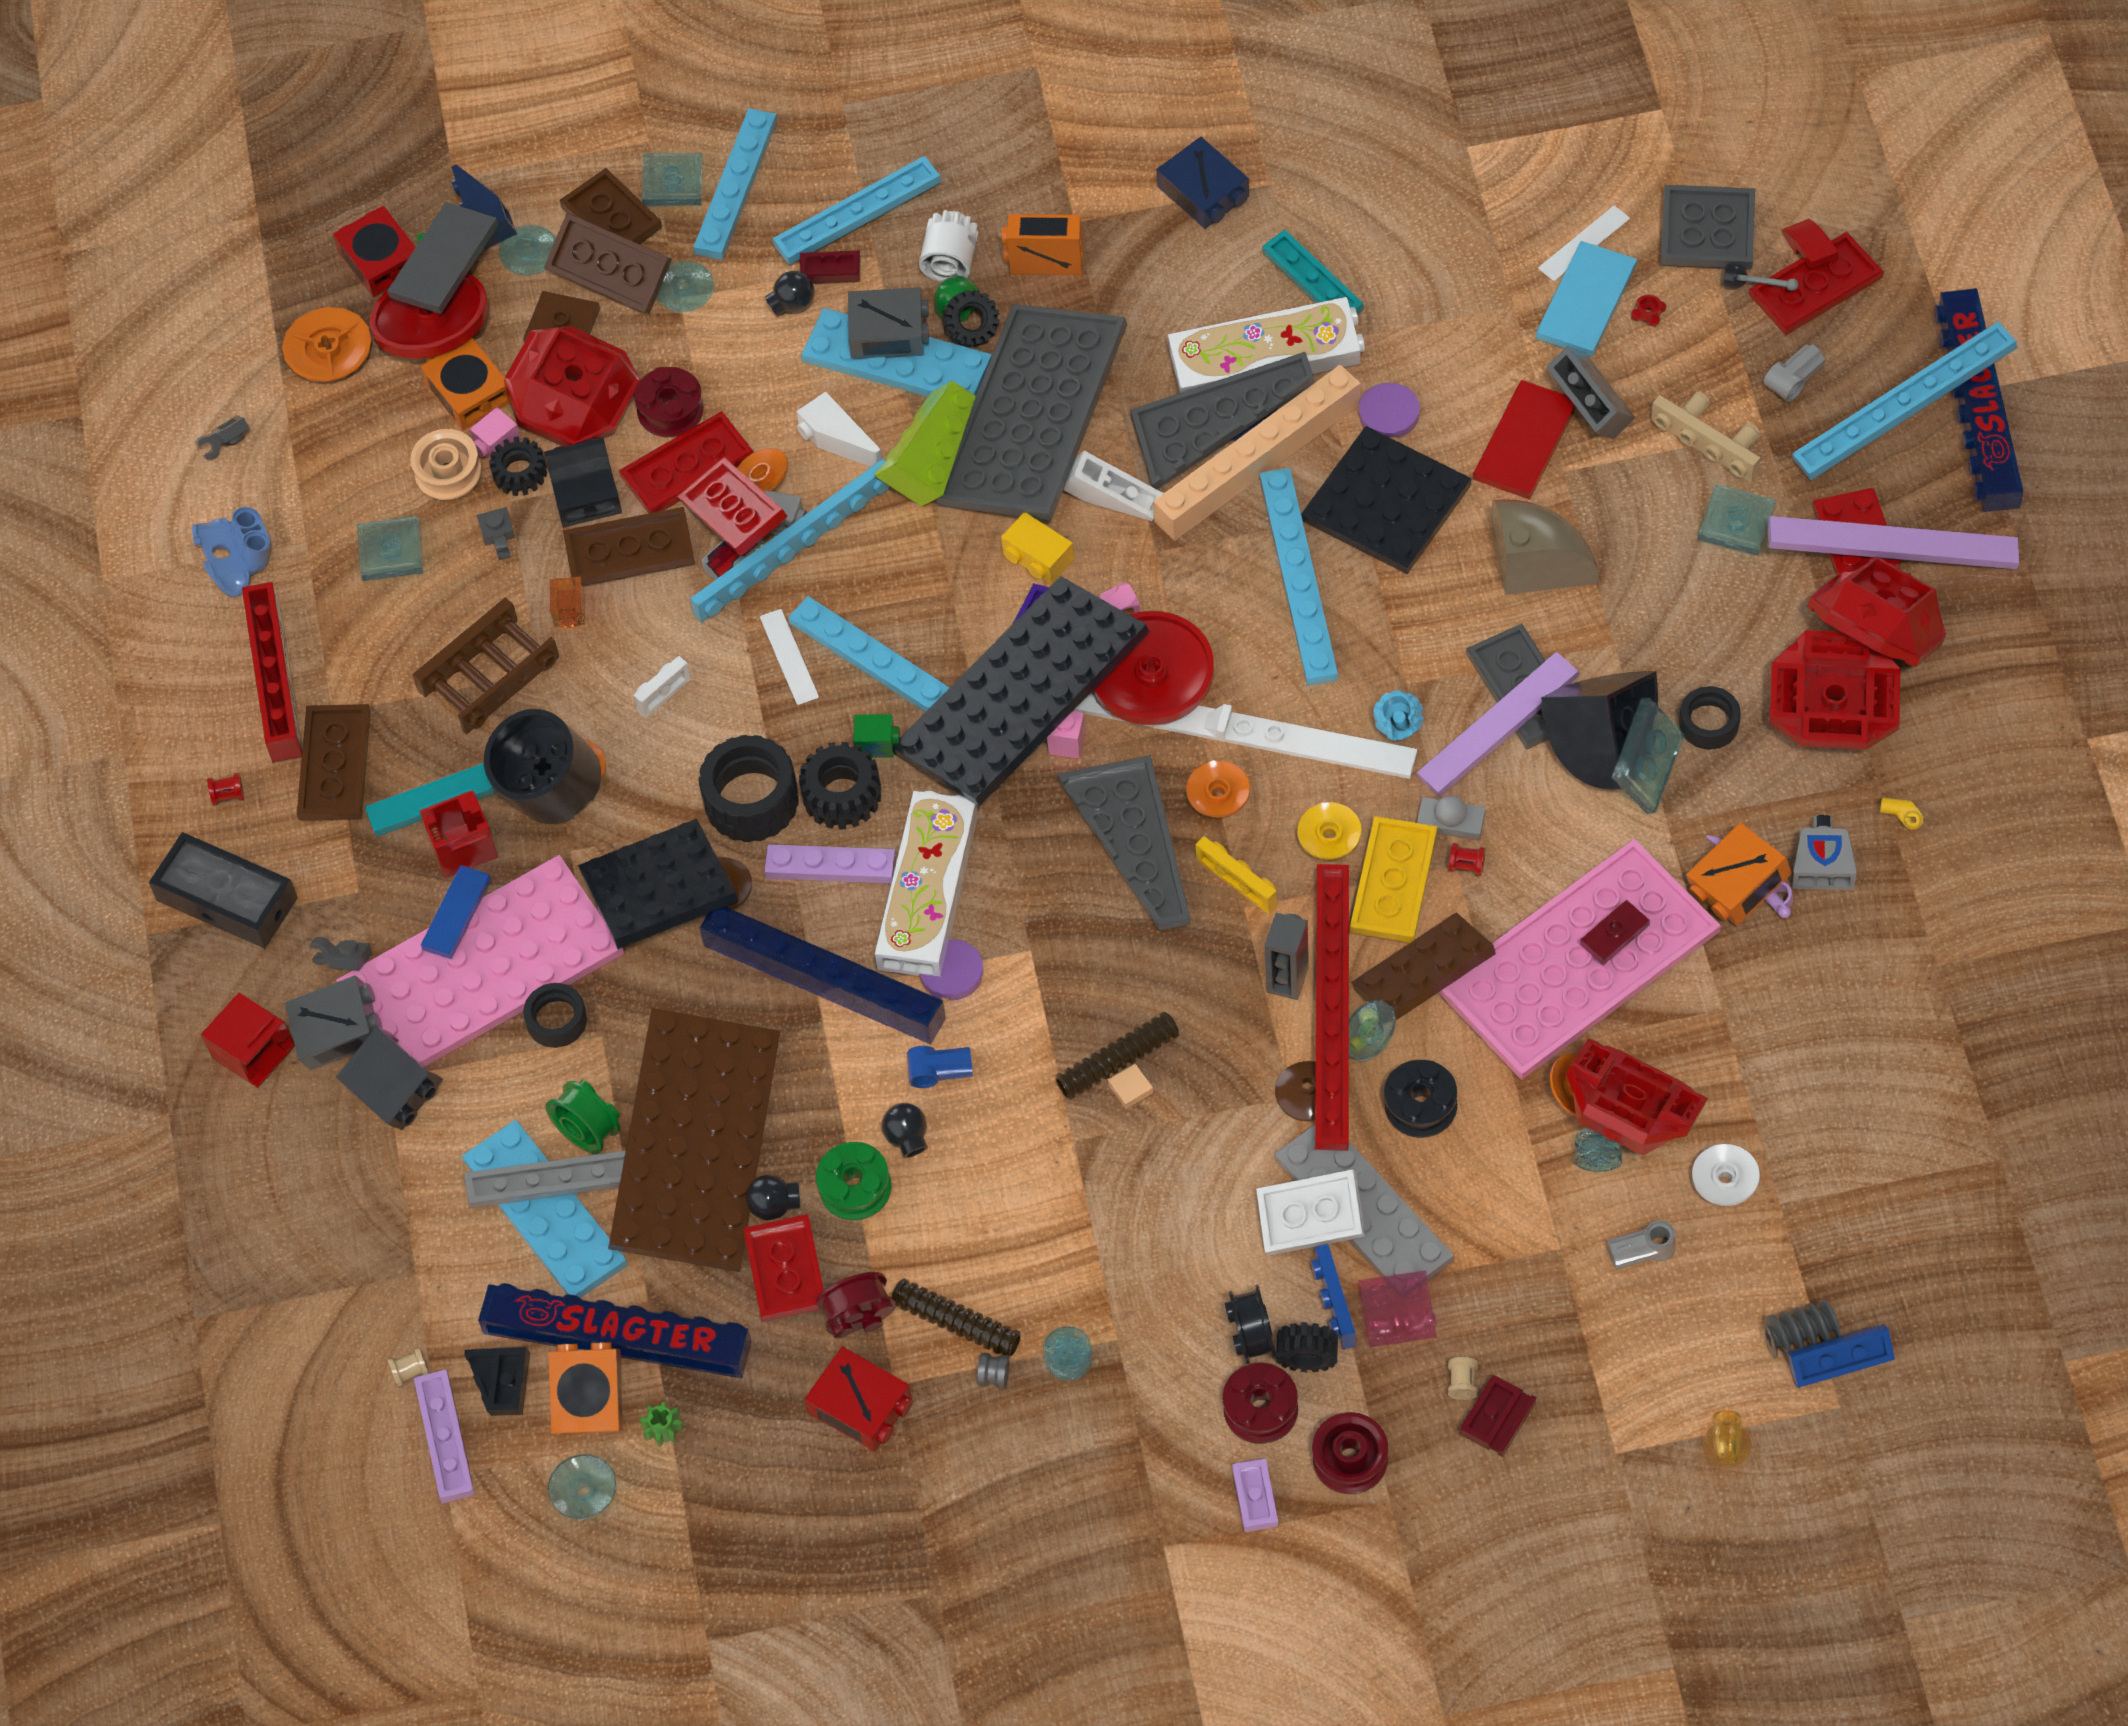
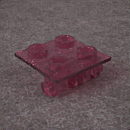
[1359,1270,1437,1347]

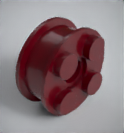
[634,367,704,437]
[816,1272,896,1338]
[1222,1363,1299,1444]
[1312,1412,1388,1494]

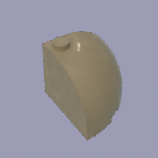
[1491,499,1599,595]

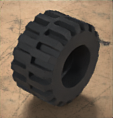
[799,742,882,830]

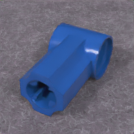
[907,1046,973,1088]

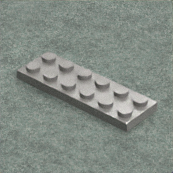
[1274,1124,1454,1300]

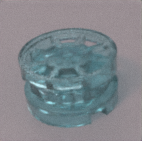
[1575,1128,1622,1172]
[1044,1326,1092,1381]

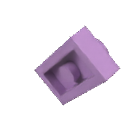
[1232,1458,1278,1532]

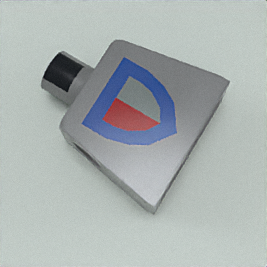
[1792,815,1857,890]

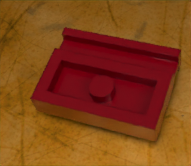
[1459,1375,1536,1457]

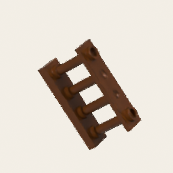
[412,597,559,735]

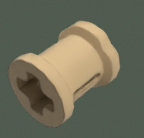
[388,1347,429,1387]
[1448,1357,1479,1400]

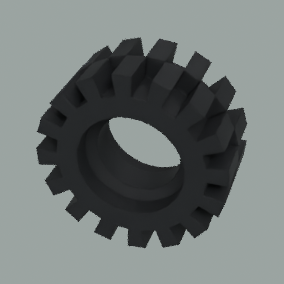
[942,290,1000,347]
[489,437,547,496]
[1276,1322,1338,1373]

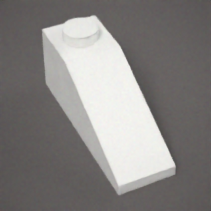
[796,392,882,467]
[1064,451,1164,521]

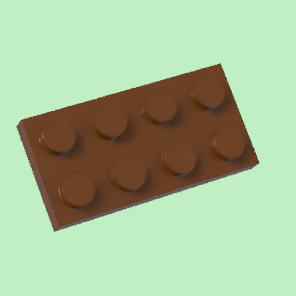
[544,213,672,314]
[563,507,695,588]
[297,704,371,820]
[1352,912,1496,1024]

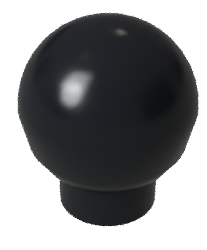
[765,271,815,316]
[881,1103,928,1158]
[746,1175,800,1221]

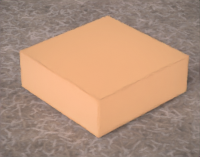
[1108,1064,1153,1109]

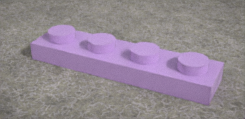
[764,844,896,883]
[414,1369,475,1504]

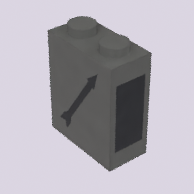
[848,287,929,359]
[285,975,382,1070]

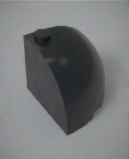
[1541,671,1658,789]

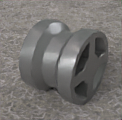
[977,1352,1010,1389]

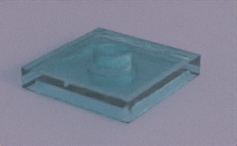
[642,153,703,206]
[1698,485,1776,556]
[357,516,423,581]

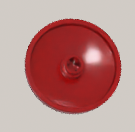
[370,273,489,359]
[1092,611,1214,725]

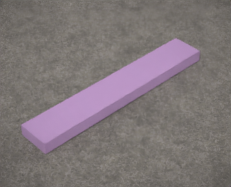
[1417,652,1579,797]

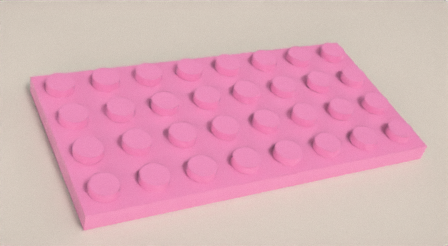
[1438,839,1721,1080]
[336,855,624,1067]

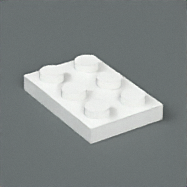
[1256,1169,1365,1256]

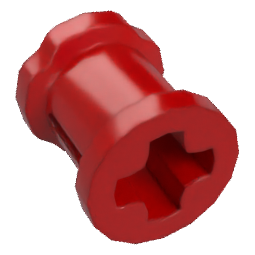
[207,772,245,806]
[1449,843,1486,876]

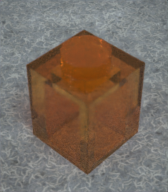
[550,577,585,628]

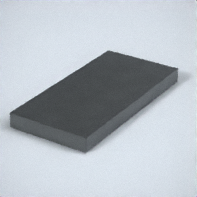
[387,202,499,314]
[1466,623,1549,750]

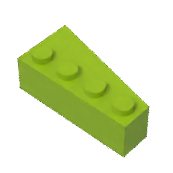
[874,380,976,507]

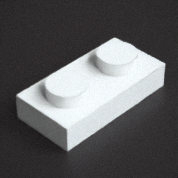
[633,656,691,719]

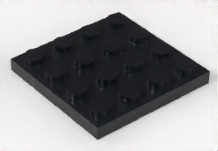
[1301,426,1472,574]
[578,819,738,949]

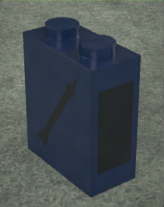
[1156,137,1249,229]

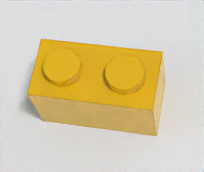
[1001,513,1074,584]

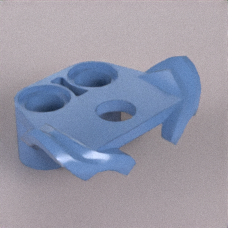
[192,507,270,597]

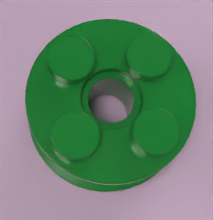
[545,1080,620,1154]
[816,1142,892,1221]

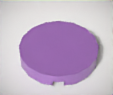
[1359,383,1420,438]
[919,939,983,1000]

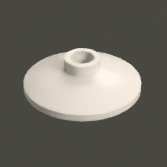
[1692,1144,1760,1206]

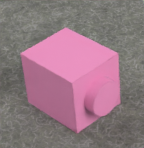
[470,407,521,460]
[1047,711,1086,759]

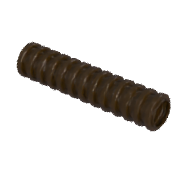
[1056,1012,1179,1100]
[892,1278,1021,1357]

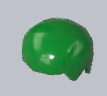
[934,275,980,322]

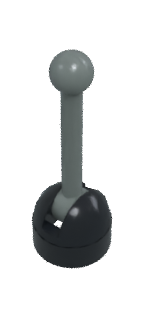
[1724,263,1798,291]

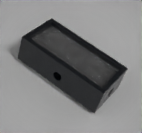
[149,832,297,949]

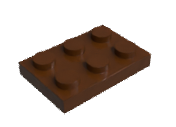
[560,168,662,244]

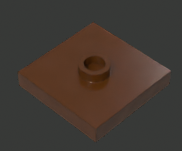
[523,291,600,342]

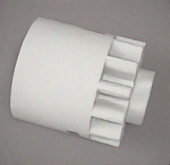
[919,210,978,282]

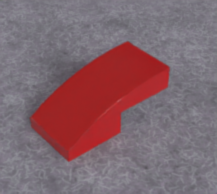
[1782,219,1838,270]

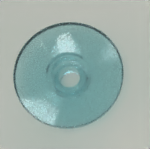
[499,225,556,275]
[656,261,714,312]
[1349,1000,1396,1061]
[548,1454,616,1519]

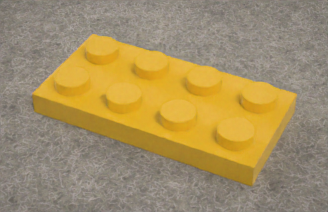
[1350,816,1438,943]

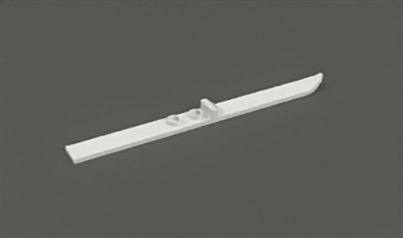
[1073,692,1417,779]

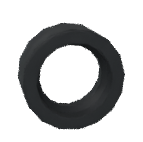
[1679,686,1741,750]
[523,982,587,1048]

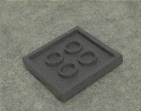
[1661,185,1755,269]

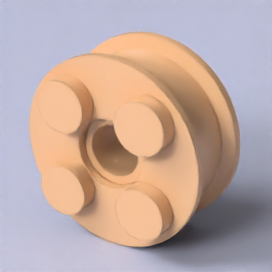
[410,429,482,500]

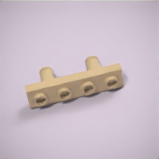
[1651,392,1761,483]

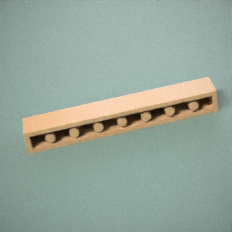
[1153,365,1361,541]

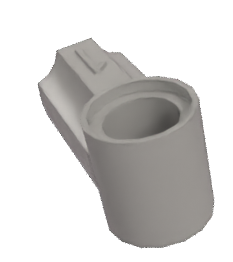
[1763,344,1826,402]
[1607,1220,1676,1270]

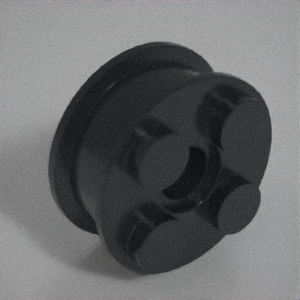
[1384,1060,1458,1138]
[1224,1284,1276,1364]

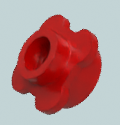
[1631,295,1666,326]

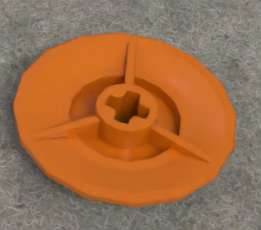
[282,307,372,382]

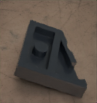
[464,1347,530,1416]

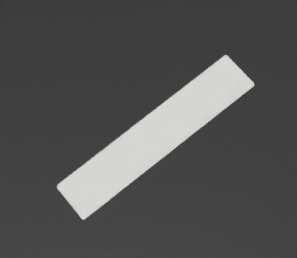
[1538,206,1630,281]
[760,609,819,705]

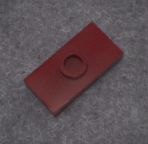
[800,250,861,283]
[1580,900,1650,965]

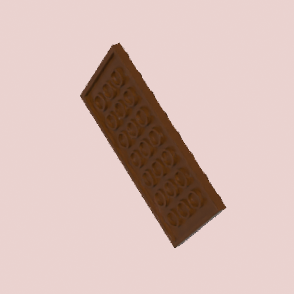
[608,1008,780,1272]

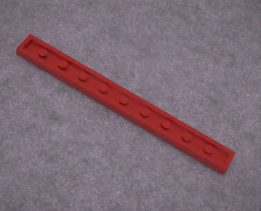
[1315,864,1349,1151]

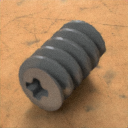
[1764,1299,1841,1358]

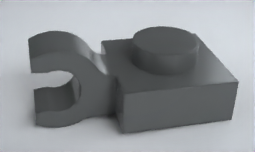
[195,415,249,460]
[477,507,515,560]
[310,937,372,971]

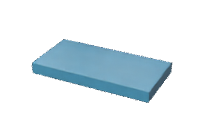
[1536,241,1637,357]

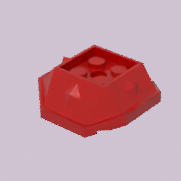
[504,326,640,447]
[1807,557,1946,667]
[1769,630,1901,749]
[1566,1038,1708,1156]

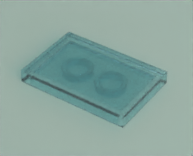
[1612,698,1684,814]

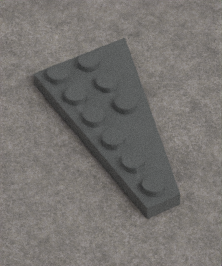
[1131,352,1315,489]
[1057,755,1191,931]

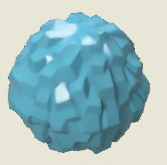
[1373,690,1424,741]

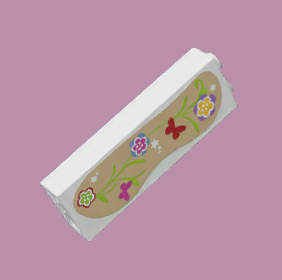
[1168,297,1365,393]
[875,791,978,977]

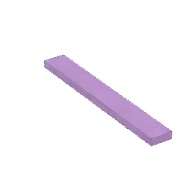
[1768,516,2020,569]

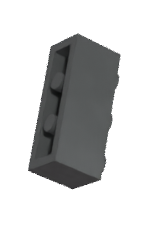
[1546,346,1635,439]
[1265,912,1309,1000]

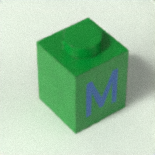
[853,714,900,758]

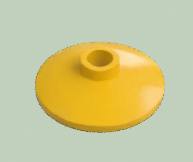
[1297,802,1362,860]

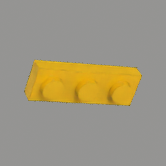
[1195,836,1277,915]

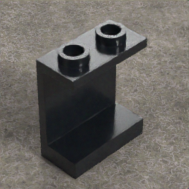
[544,438,622,528]
[336,1026,443,1130]

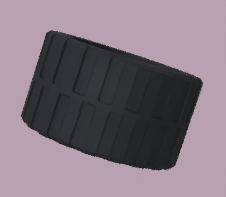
[699,735,799,842]

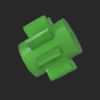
[640,1401,683,1447]

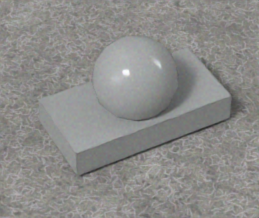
[1417,795,1486,840]

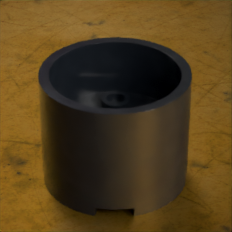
[484,709,601,824]

